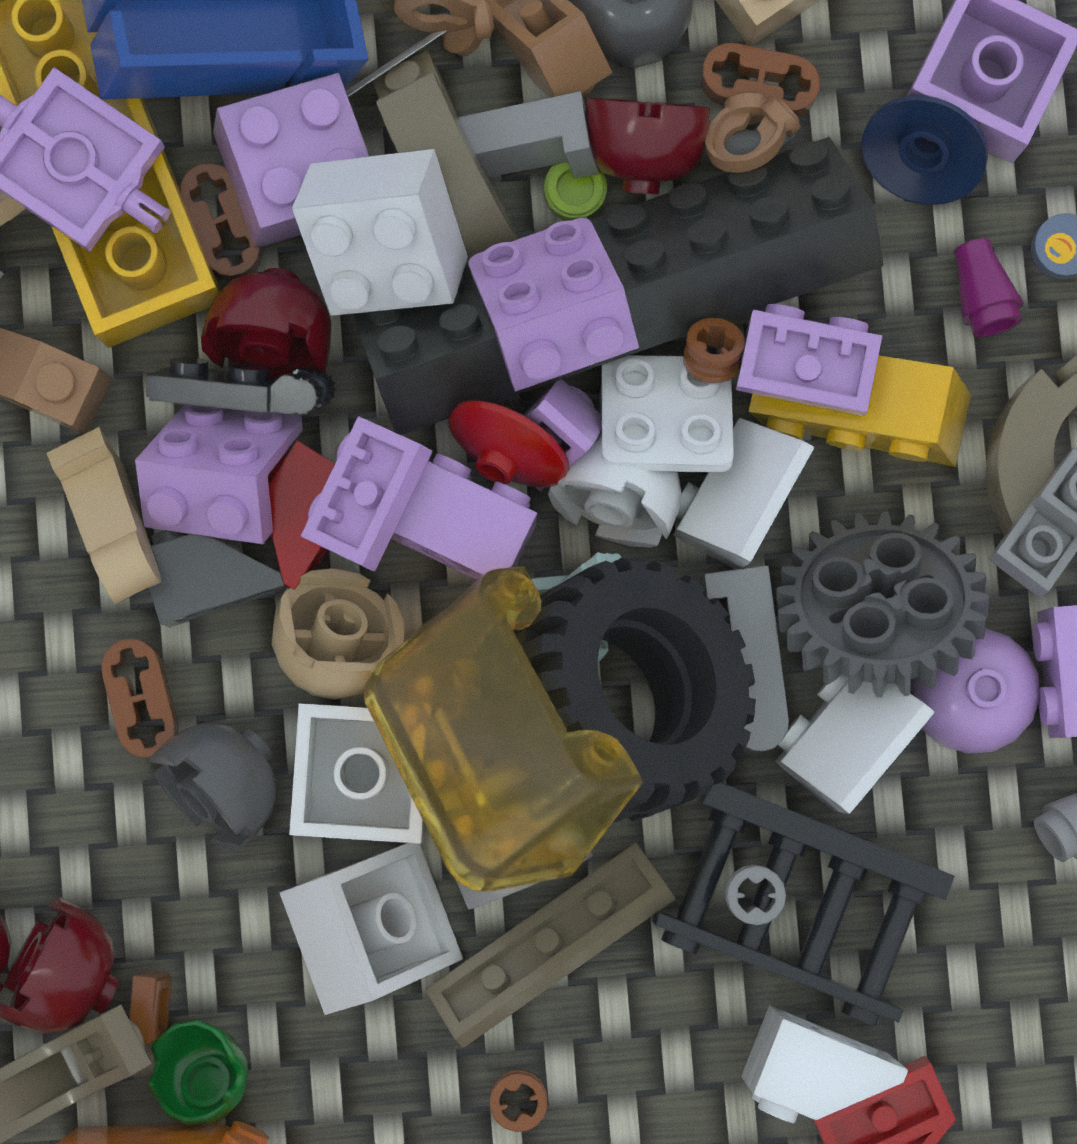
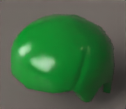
[148,1020,248,1127]

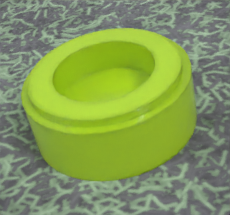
[544,162,607,221]

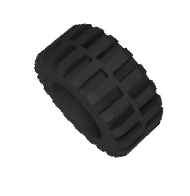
[497,557,756,822]

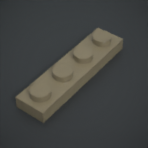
[425,842,675,1048]

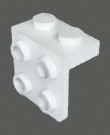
[599,355,734,472]

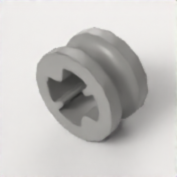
[724,864,786,925]

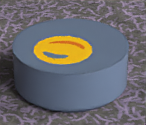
[1031,213,1077,280]

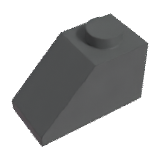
[149,530,289,628]

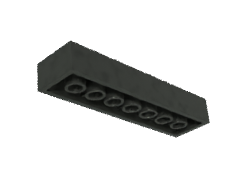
[353,137,884,435]

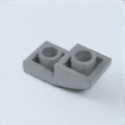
[988,448,1077,598]

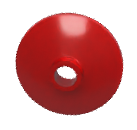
[448,401,569,488]

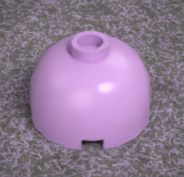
[910,628,1040,754]

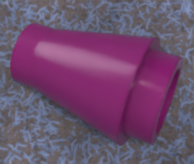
[954,238,1024,337]

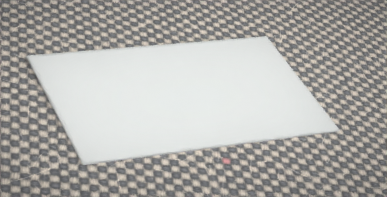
[346,30,446,96]

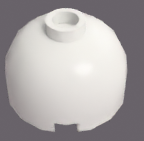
[548,432,682,547]

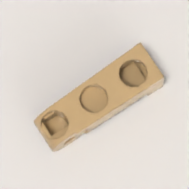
[47,427,161,604]

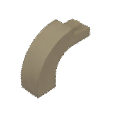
[372,50,518,263]
[986,354,1077,536]
[0,1005,152,1144]

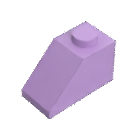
[523,379,602,491]

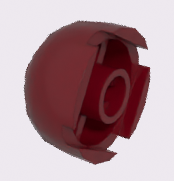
[585,98,710,194]
[201,268,331,377]
[0,896,119,1033]

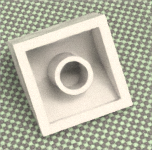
[673,418,814,570]
[774,675,935,814]
[280,843,463,1015]
[741,1005,908,1123]

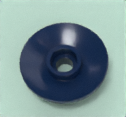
[861,95,988,205]

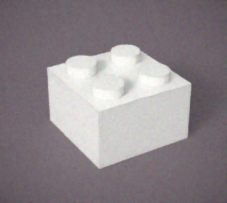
[292,149,468,316]
[289,703,433,844]

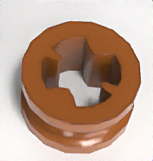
[683,318,745,383]
[490,1069,548,1132]

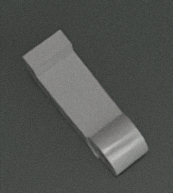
[458,91,599,178]
[700,566,789,751]

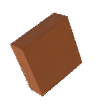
[129,971,173,1044]

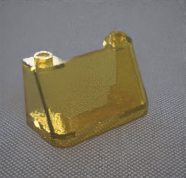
[363,566,643,892]

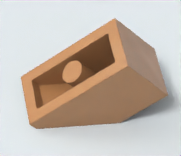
[486,0,613,98]
[0,328,112,435]

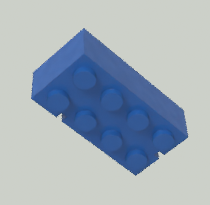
[82,0,369,100]

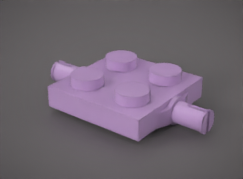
[0,67,171,252]

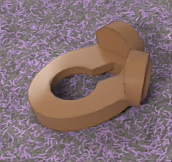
[394,0,494,56]
[705,92,801,173]

